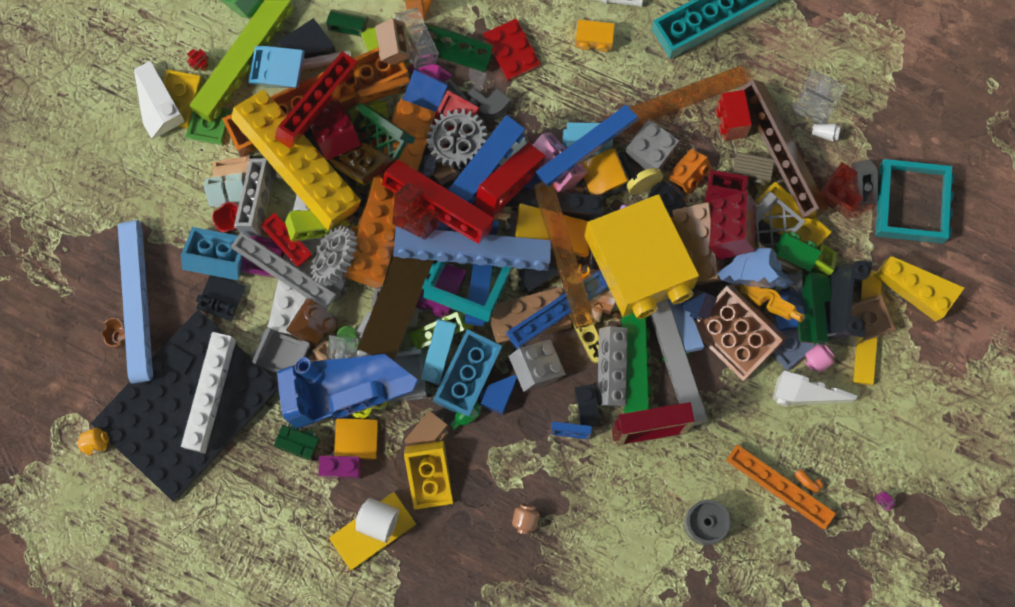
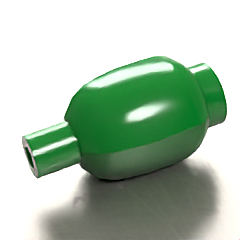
[450,401,482,430]

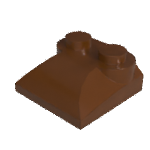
[286,298,338,350]

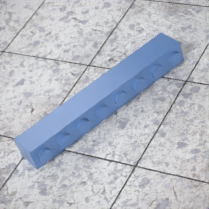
[393,226,551,271]

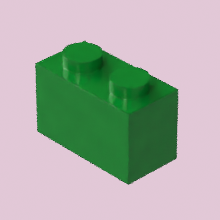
[774,231,821,272]

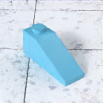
[421,319,456,384]

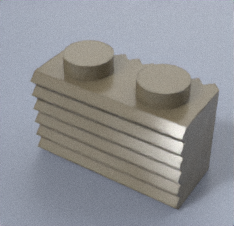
[732,152,774,186]

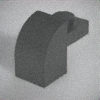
[468,88,511,120]

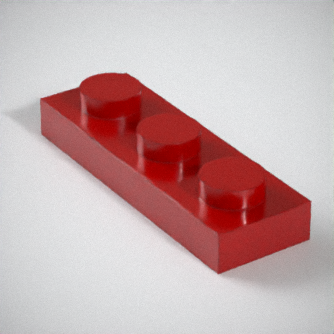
[260,213,313,268]

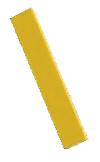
[853,271,882,386]

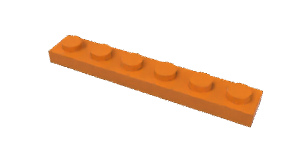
[725,444,836,530]

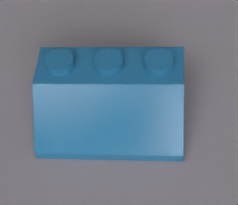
[181,227,243,280]

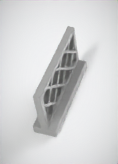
[728,191,805,261]

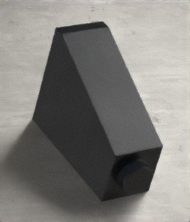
[277,18,336,58]
[518,249,568,295]

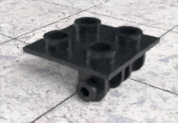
[196,275,246,322]

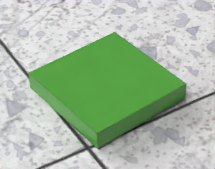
[185,108,231,146]

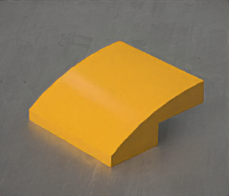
[581,148,629,196]
[334,419,378,460]

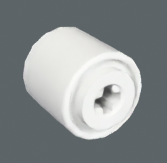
[355,498,400,543]

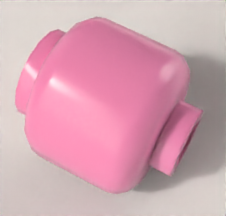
[805,345,835,373]

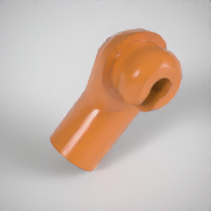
[795,469,824,492]

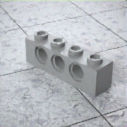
[234,158,274,236]
[597,326,627,407]

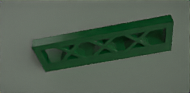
[416,22,494,73]

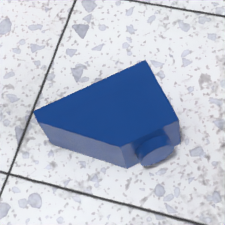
[479,375,517,415]

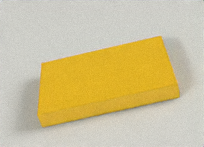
[163,69,203,129]

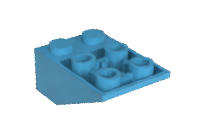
[249,46,305,88]

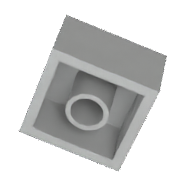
[625,119,679,170]
[509,339,566,392]

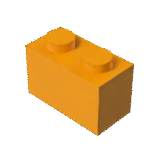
[575,19,615,52]

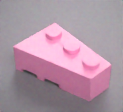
[533,132,588,192]

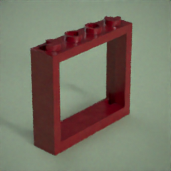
[611,402,695,446]

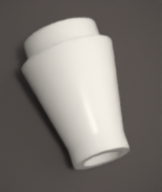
[812,123,841,142]

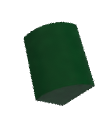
[326,9,369,37]

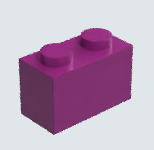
[318,456,361,479]

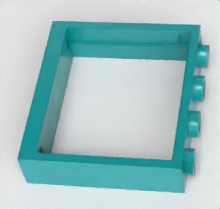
[875,159,955,244]
[422,229,514,322]

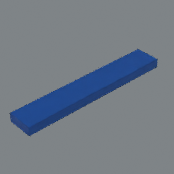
[536,105,638,187]
[465,221,499,326]
[506,270,609,349]

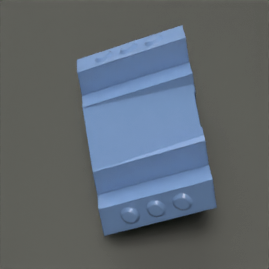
[717,248,794,289]

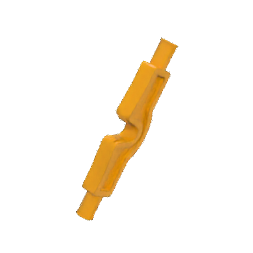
[733,284,805,322]

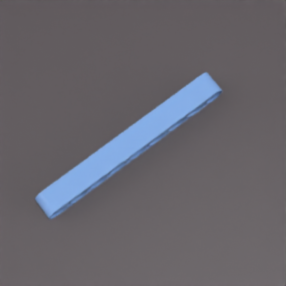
[118,220,153,384]

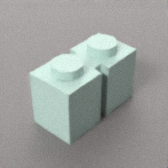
[204,172,244,207]

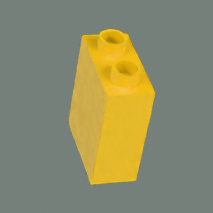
[584,194,699,319]

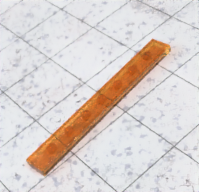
[604,65,748,130]
[533,182,596,329]

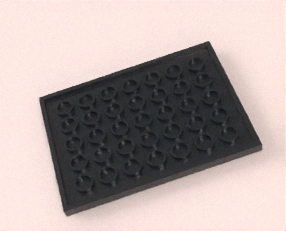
[90,310,279,502]

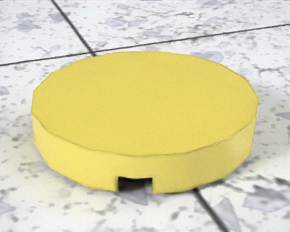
[627,168,663,195]

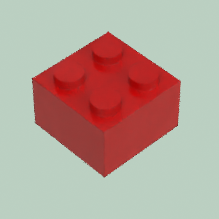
[715,90,752,141]

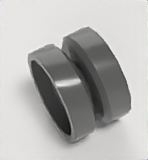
[683,499,730,546]

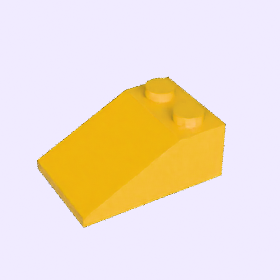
[404,441,453,510]

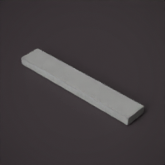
[231,231,337,310]

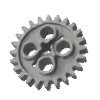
[427,109,489,169]
[310,225,357,286]

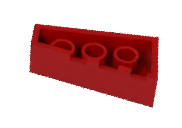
[474,142,546,218]

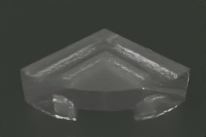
[469,68,487,92]

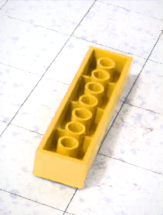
[231,89,361,230]

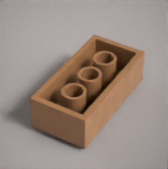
[673,202,725,287]
[489,287,571,347]

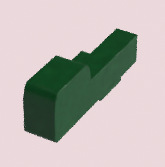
[798,272,832,346]

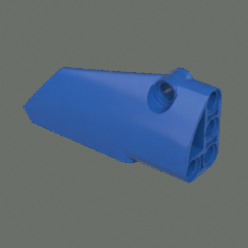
[277,354,419,428]

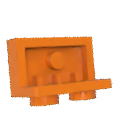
[667,149,712,194]

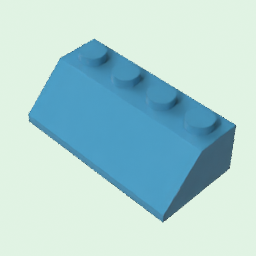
[432,329,502,416]

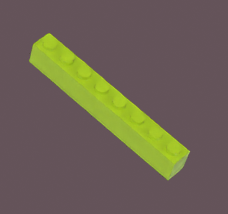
[190,0,293,123]

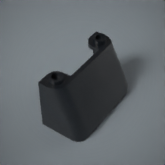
[825,261,872,347]

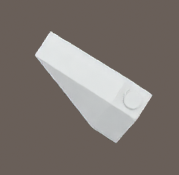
[134,61,185,140]
[772,371,857,406]

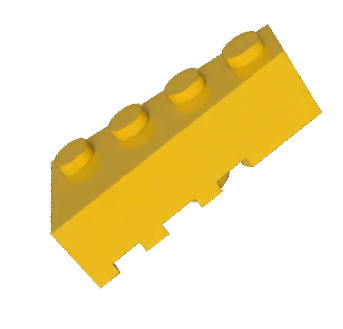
[874,256,964,322]

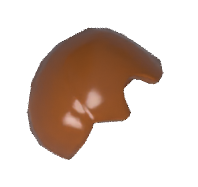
[101,317,126,349]

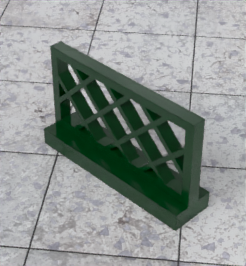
[352,102,416,173]

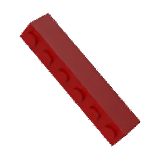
[275,51,358,149]
[382,160,494,244]

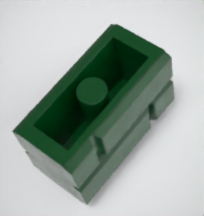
[274,423,321,462]

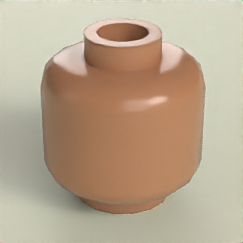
[512,504,540,534]

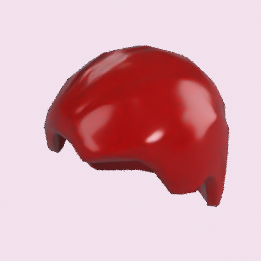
[212,202,239,233]

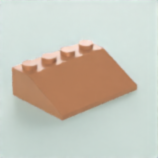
[694,285,788,381]

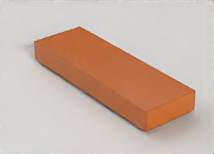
[354,76,410,105]

